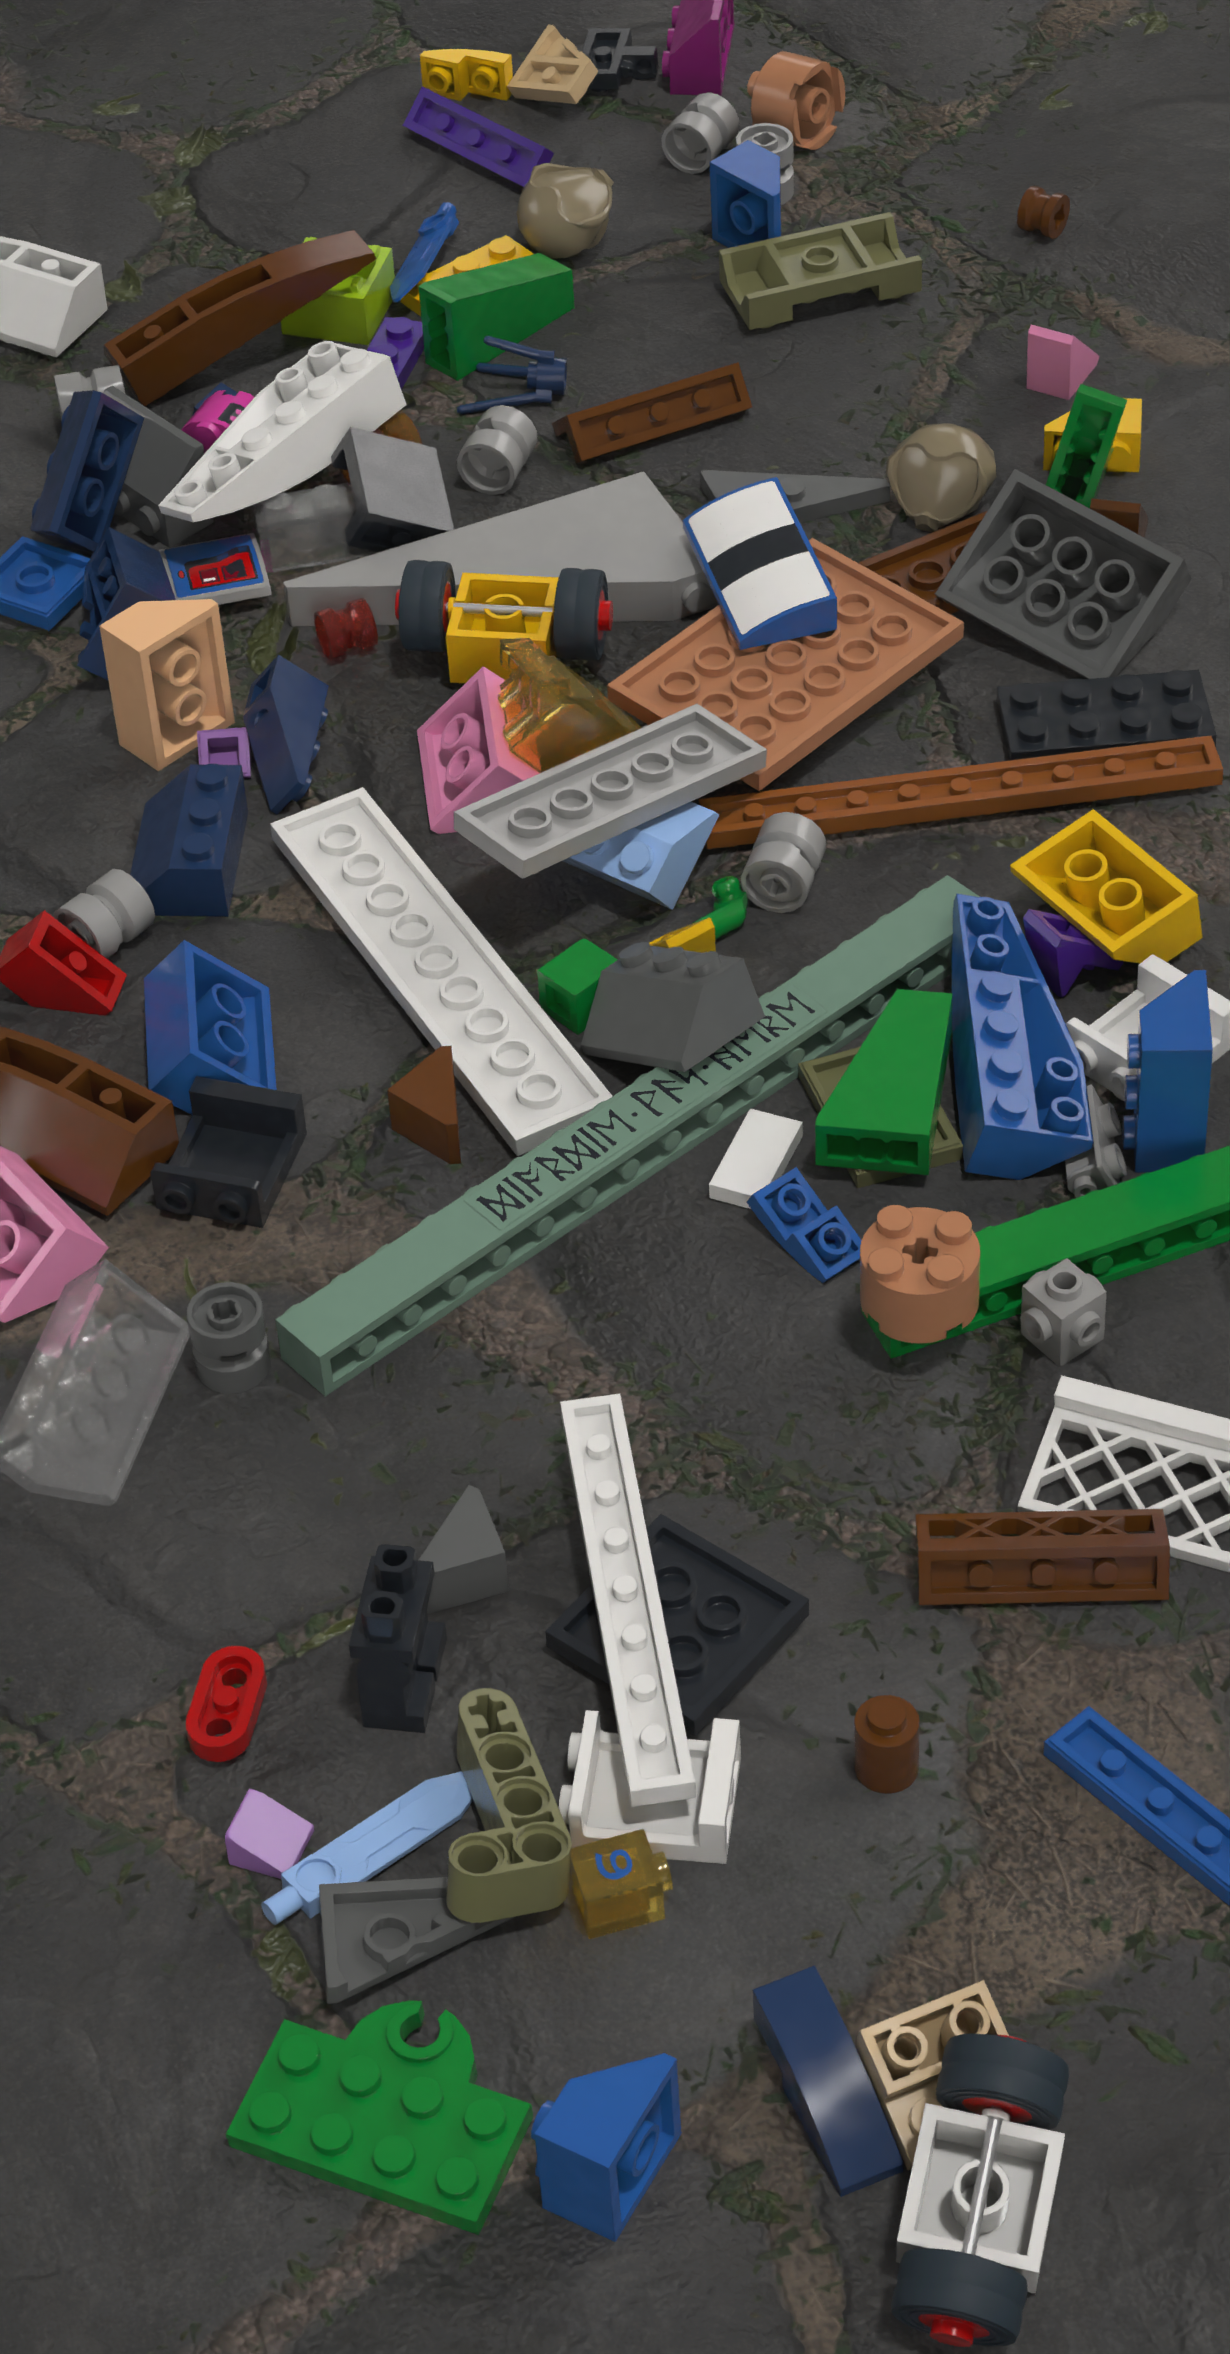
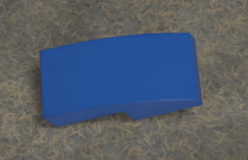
[746,1167,862,1283]

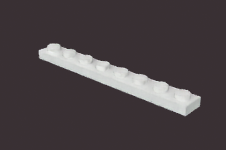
[560,1394,696,1807]

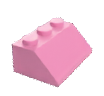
[417,666,542,834]
[0,1146,109,1323]

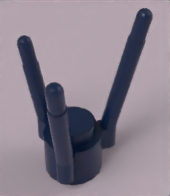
[457,336,567,414]

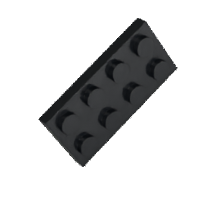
[996,670,1216,761]

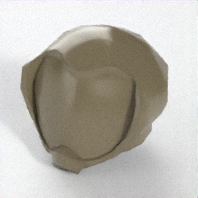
[516,163,614,259]
[886,423,996,532]

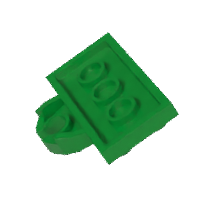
[226,2000,534,2235]

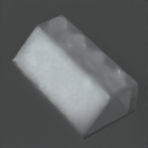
[0,1259,190,1507]

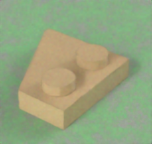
[507,25,598,104]

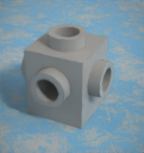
[1020,1258,1107,1367]

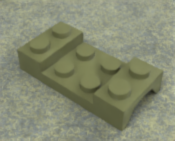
[719,212,922,330]

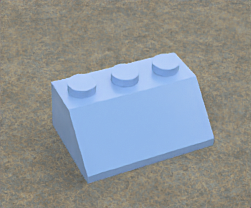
[562,802,719,910]

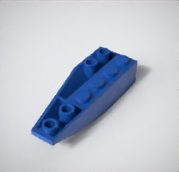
[952,894,1094,1180]

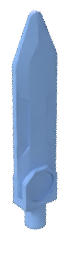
[261,1771,473,1925]

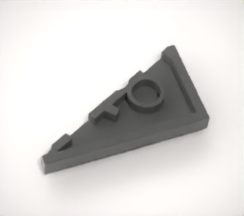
[700,470,890,523]
[319,1877,514,2004]

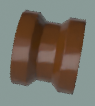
[1017,185,1070,239]

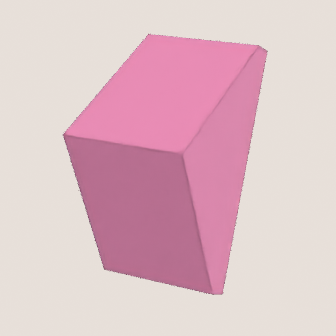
[1026,324,1100,400]

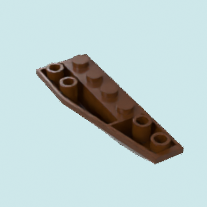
[104,230,376,406]
[0,1026,179,1216]

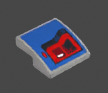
[158,533,272,605]

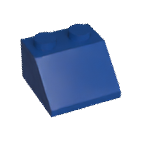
[710,140,782,248]
[531,2053,682,2242]

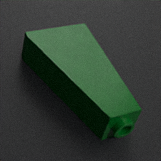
[418,253,575,381]
[815,989,953,1175]

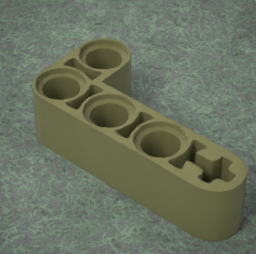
[446,1688,572,1923]

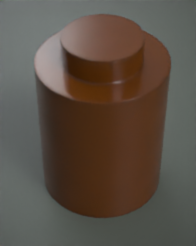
[854,1695,919,1794]

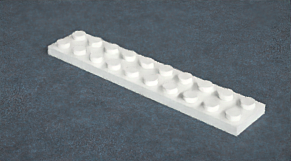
[270,787,612,1156]

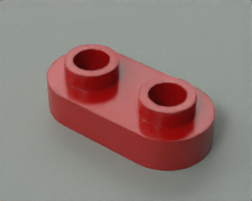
[186,1646,267,1762]

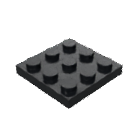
[545,1514,809,1736]

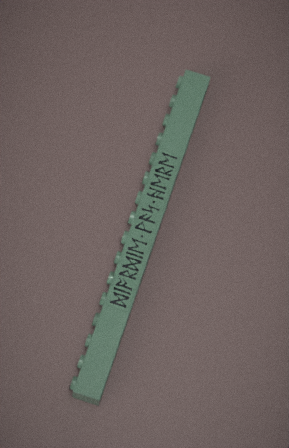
[275,875,980,1397]

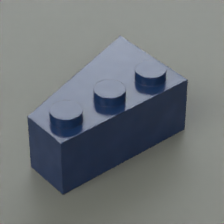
[77,527,176,681]

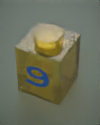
[570,1829,673,1939]

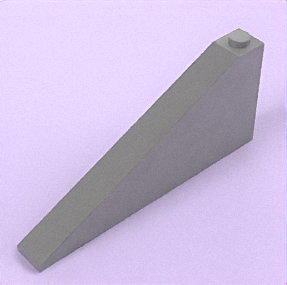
[283,471,718,626]

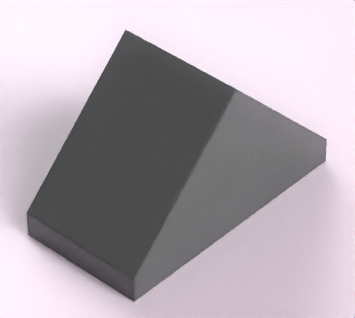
[419,1485,509,1614]

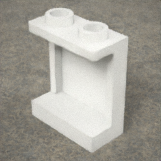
[1065,954,1230,1101]
[559,1710,741,1864]

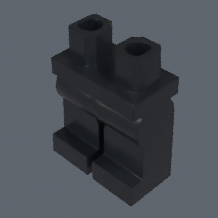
[349,1544,447,1733]

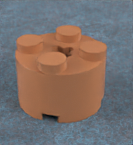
[747,51,845,150]
[860,1205,980,1343]

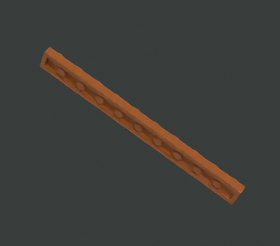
[698,736,1223,849]

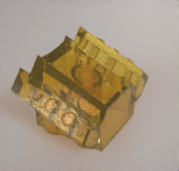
[498,638,642,773]

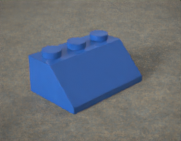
[144,940,277,1115]
[1122,970,1213,1173]

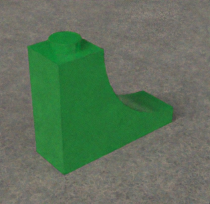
[1046,384,1128,509]

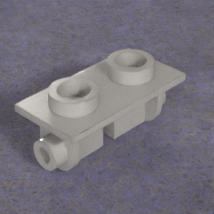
[1065,1084,1127,1198]

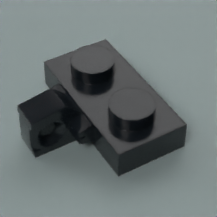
[582,28,659,92]

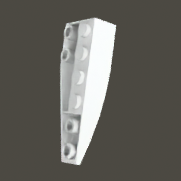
[0,236,108,357]
[158,341,406,523]

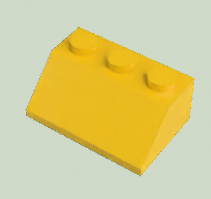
[1010,809,1203,963]

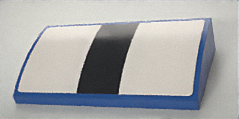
[683,477,837,650]

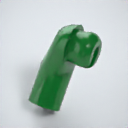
[692,876,748,940]

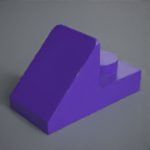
[1023,909,1124,998]

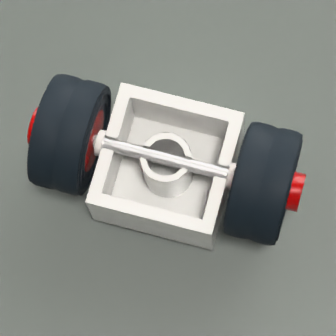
[891,2034,1069,2347]

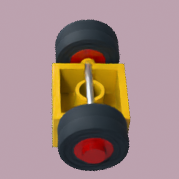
[395,560,613,688]

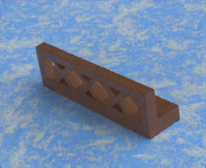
[552,362,753,463]
[915,1509,1170,1605]

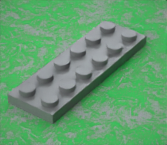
[454,704,767,879]

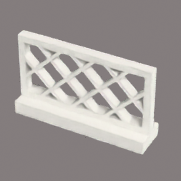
[1017,1375,1230,1572]

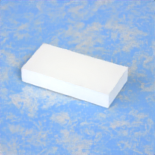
[709,1109,803,1209]

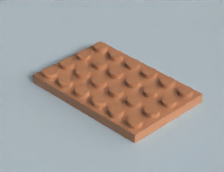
[607,538,964,791]

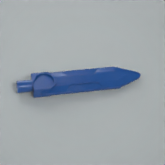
[390,202,459,303]

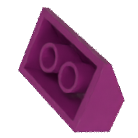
[662,0,735,96]

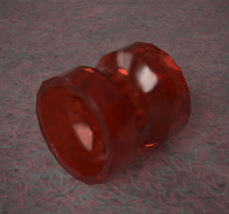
[314,598,378,660]

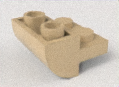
[856,1980,1009,2171]

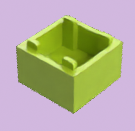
[281,237,395,345]

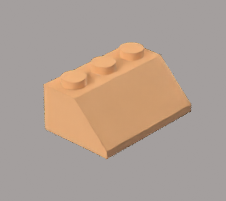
[99,599,235,771]

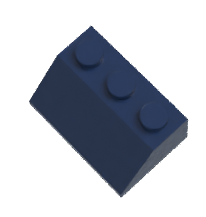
[30,390,145,553]
[130,763,248,917]

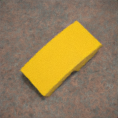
[420,49,513,101]

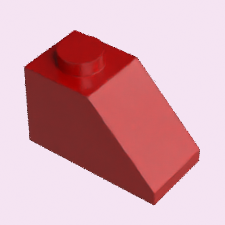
[0,910,127,1016]

